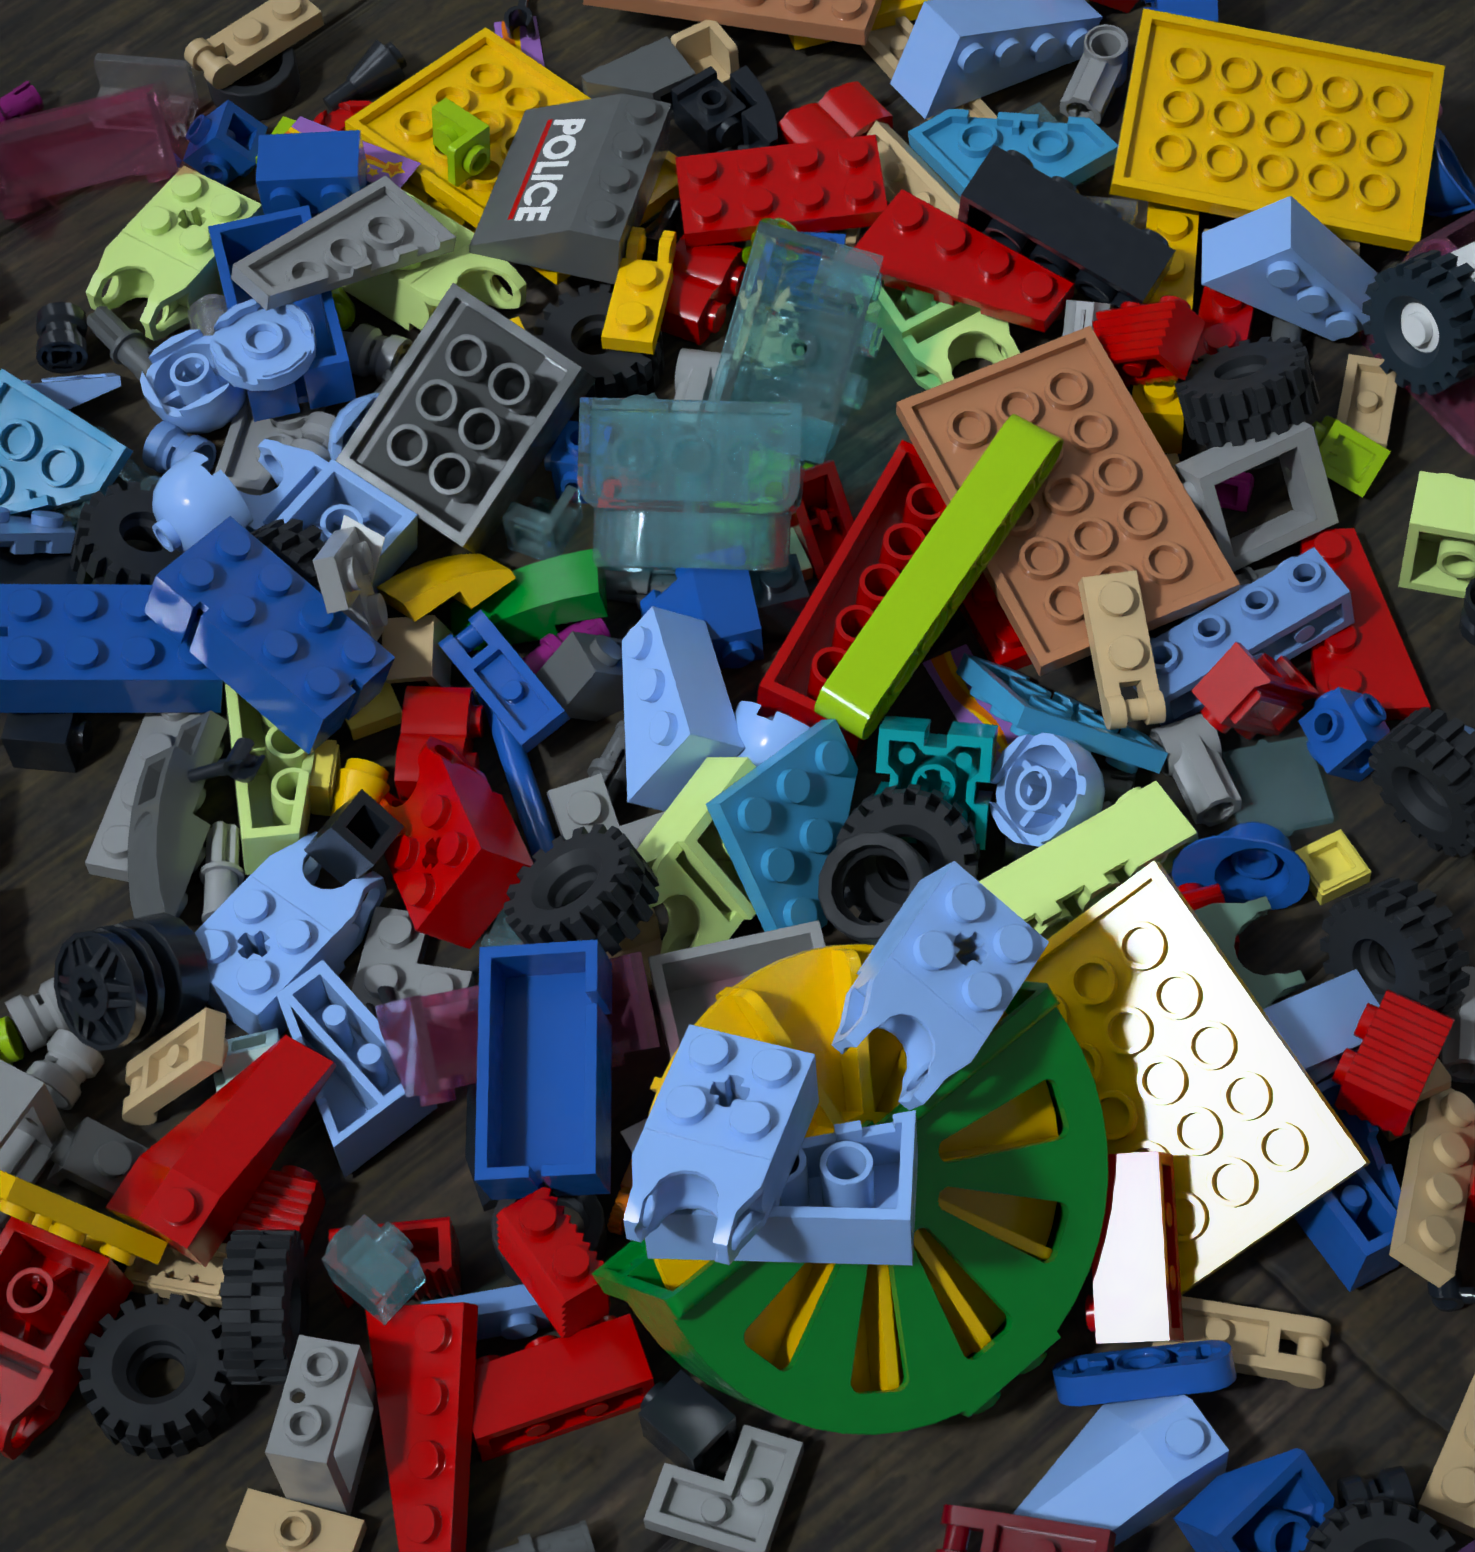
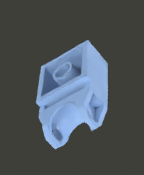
[238,439,418,594]
[195,831,387,1036]
[831,861,1049,1111]
[623,1024,819,1265]

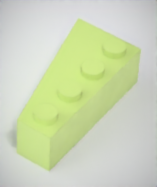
[224,682,315,875]
[979,781,1198,940]

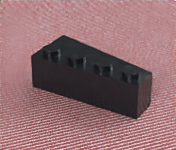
[958,145,1176,309]

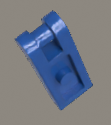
[438,609,570,753]

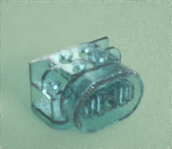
[700,221,884,464]
[577,397,808,574]

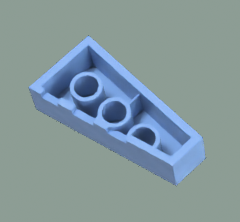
[645,1110,918,1266]

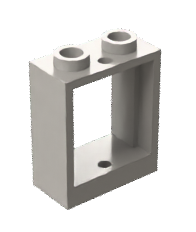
[1175,422,1339,572]
[0,1060,67,1231]
[265,1335,379,1516]

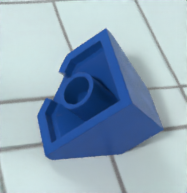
[640,545,764,669]
[1173,1448,1335,1552]

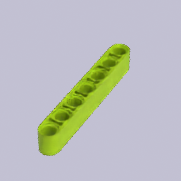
[814,414,1064,740]

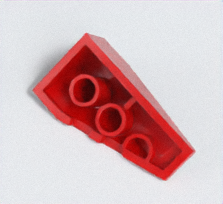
[105,1035,337,1268]

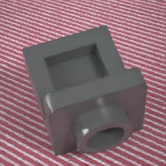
[47,1117,148,1201]

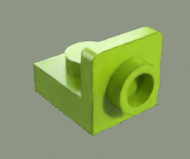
[432,98,490,187]
[1312,416,1391,498]

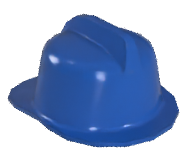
[1424,126,1475,218]
[1171,821,1310,910]

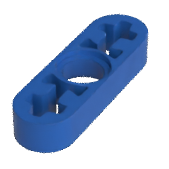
[1052,1340,1237,1407]

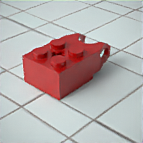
[379,736,533,949]
[0,1216,134,1461]

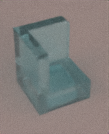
[502,485,583,560]

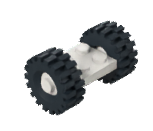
[1362,242,1475,395]

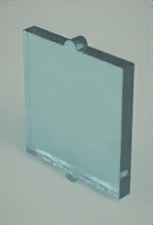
[1221,736,1334,836]

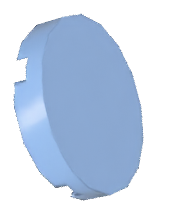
[210,299,316,391]

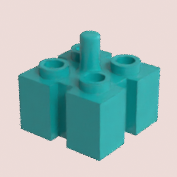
[875,716,998,850]

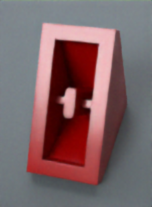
[782,460,854,579]

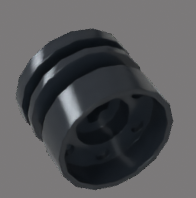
[54,912,210,1051]

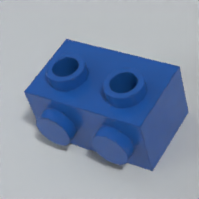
[256,130,367,214]

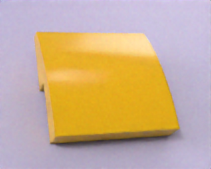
[377,553,516,622]

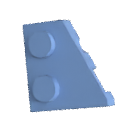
[0,507,76,554]

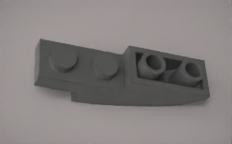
[128,710,228,918]

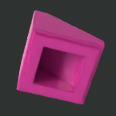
[1214,472,1255,512]

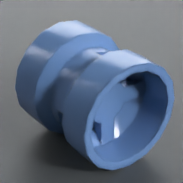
[142,420,216,473]

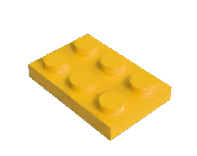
[0,1170,168,1267]

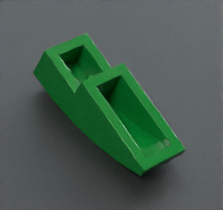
[450,548,608,651]

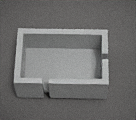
[648,920,826,1062]

